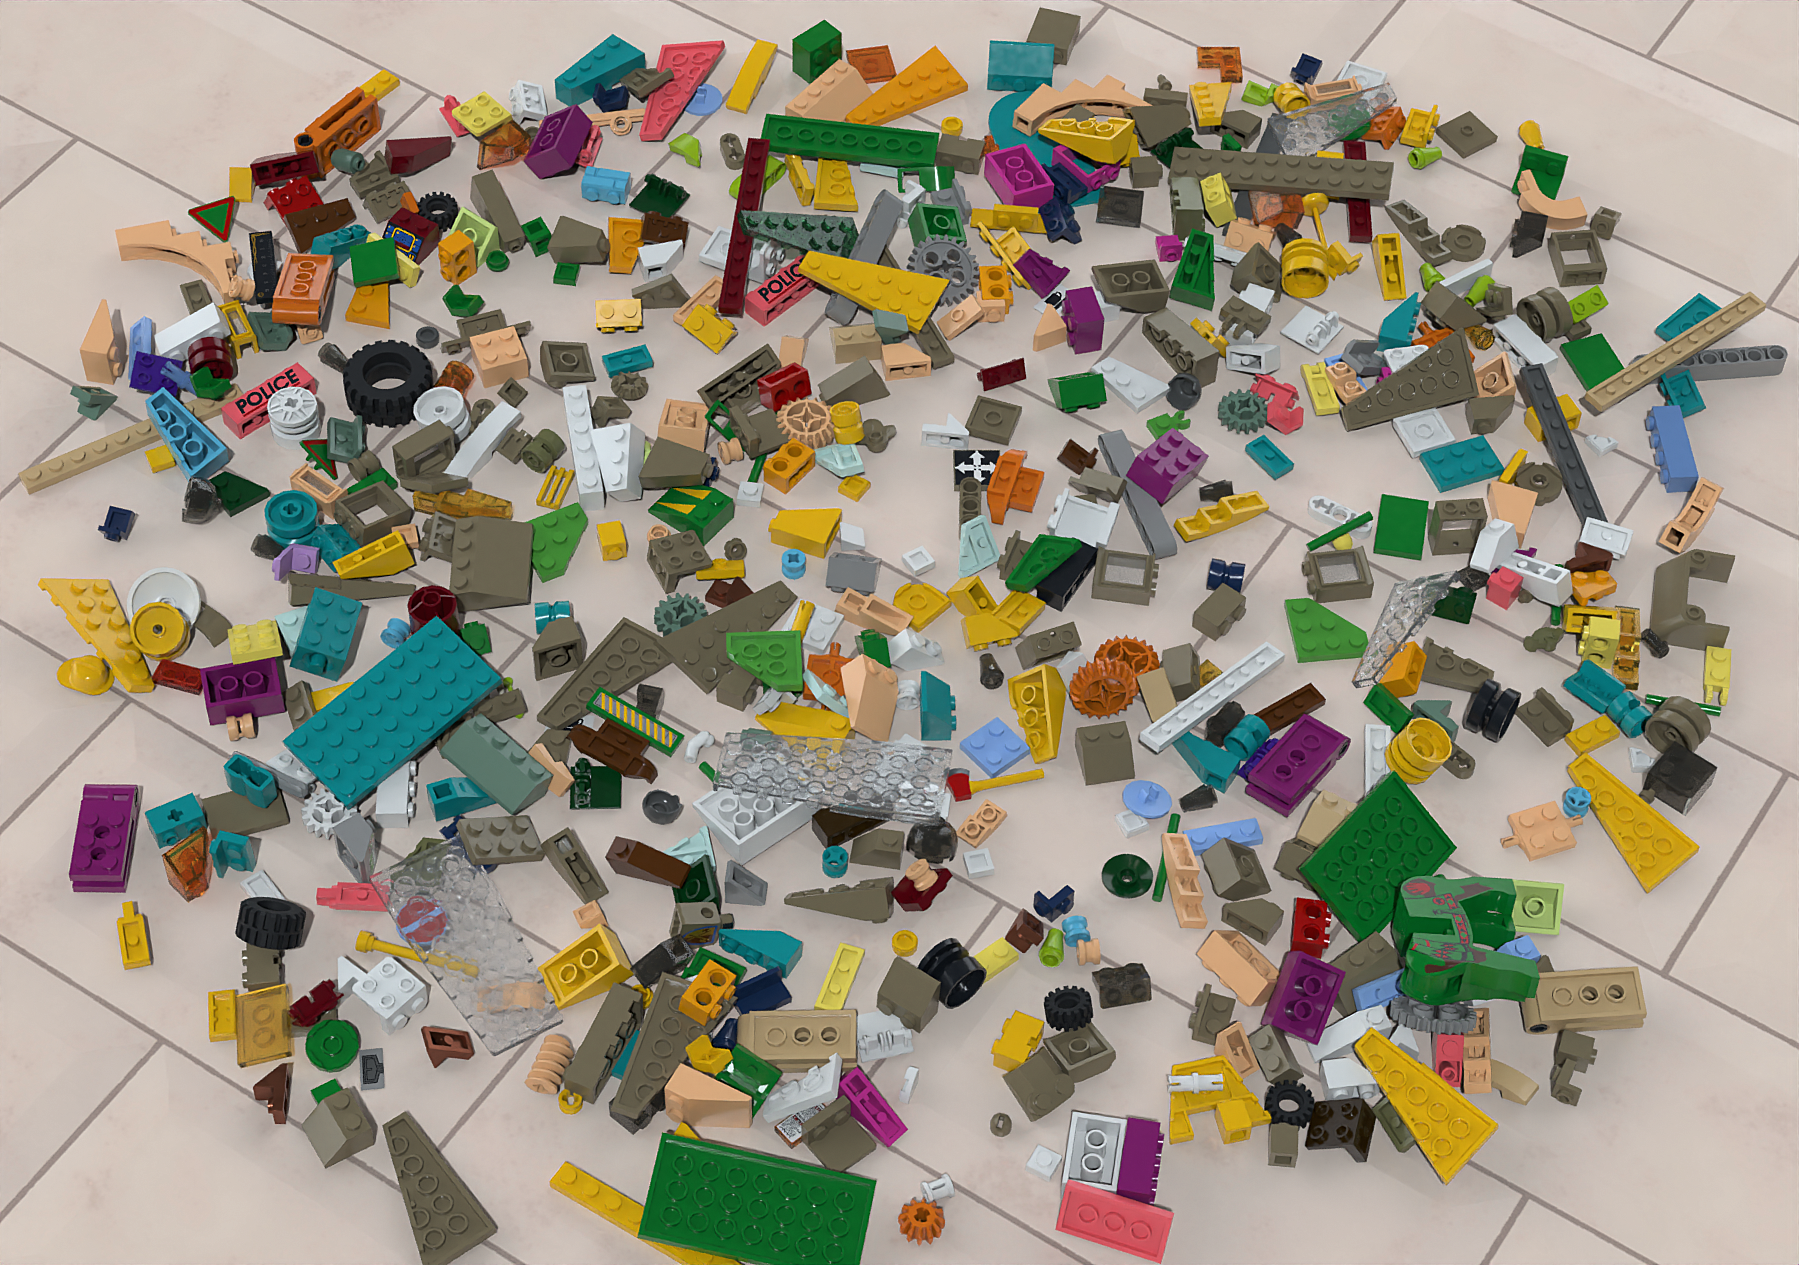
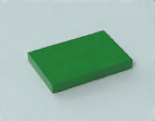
[1560,333,1625,392]
[1373,494,1429,561]

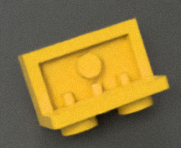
[1400,105,1440,148]
[682,304,738,354]

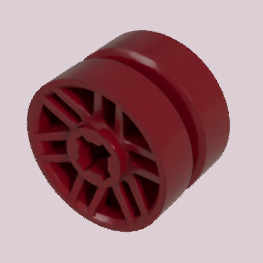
[187,337,233,380]

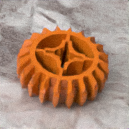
[1093,635,1160,696]
[1069,656,1136,719]

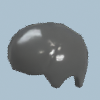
[1166,372,1202,410]
[642,789,682,825]

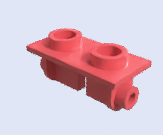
[439,95,470,137]
[575,125,603,167]
[1250,373,1300,409]

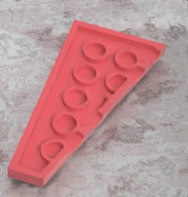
[639,40,725,141]

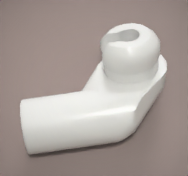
[684,731,714,763]

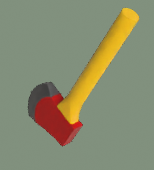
[942,768,1044,802]

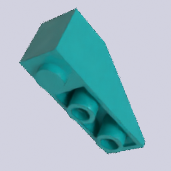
[310,224,371,269]
[1377,292,1421,352]
[1172,731,1241,794]
[426,777,497,822]
[718,929,802,979]

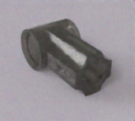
[1204,701,1245,748]

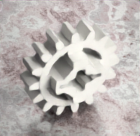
[301,788,357,839]

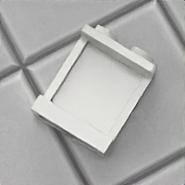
[1047,488,1120,553]

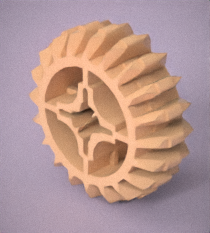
[776,396,835,450]

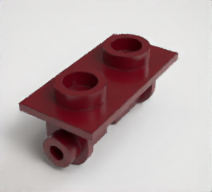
[977,358,1026,391]
[287,979,344,1027]

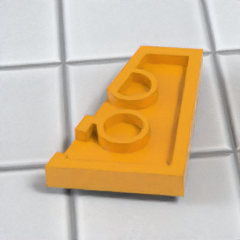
[608,217,645,274]
[345,281,390,329]

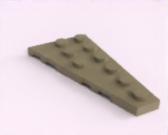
[537,617,672,730]
[611,972,738,1119]
[382,1111,496,1265]

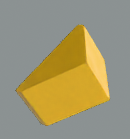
[229,167,255,203]

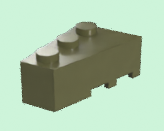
[1169,177,1205,241]

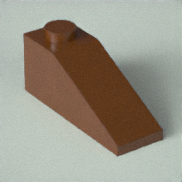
[605,836,692,889]

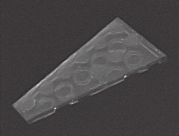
[1267,82,1397,157]
[1351,570,1461,688]

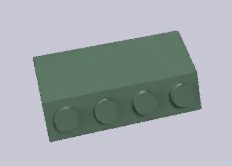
[440,713,553,815]

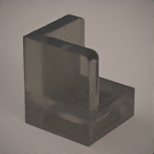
[636,684,664,720]

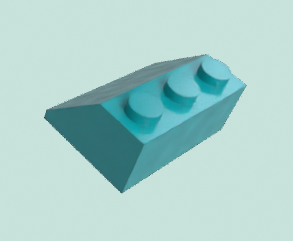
[987,40,1055,92]

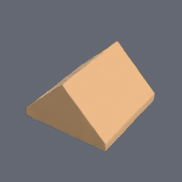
[1474,351,1517,398]

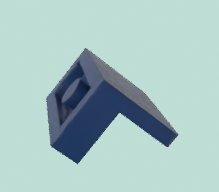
[733,966,792,1015]

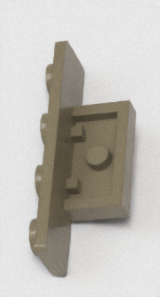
[440,309,531,355]

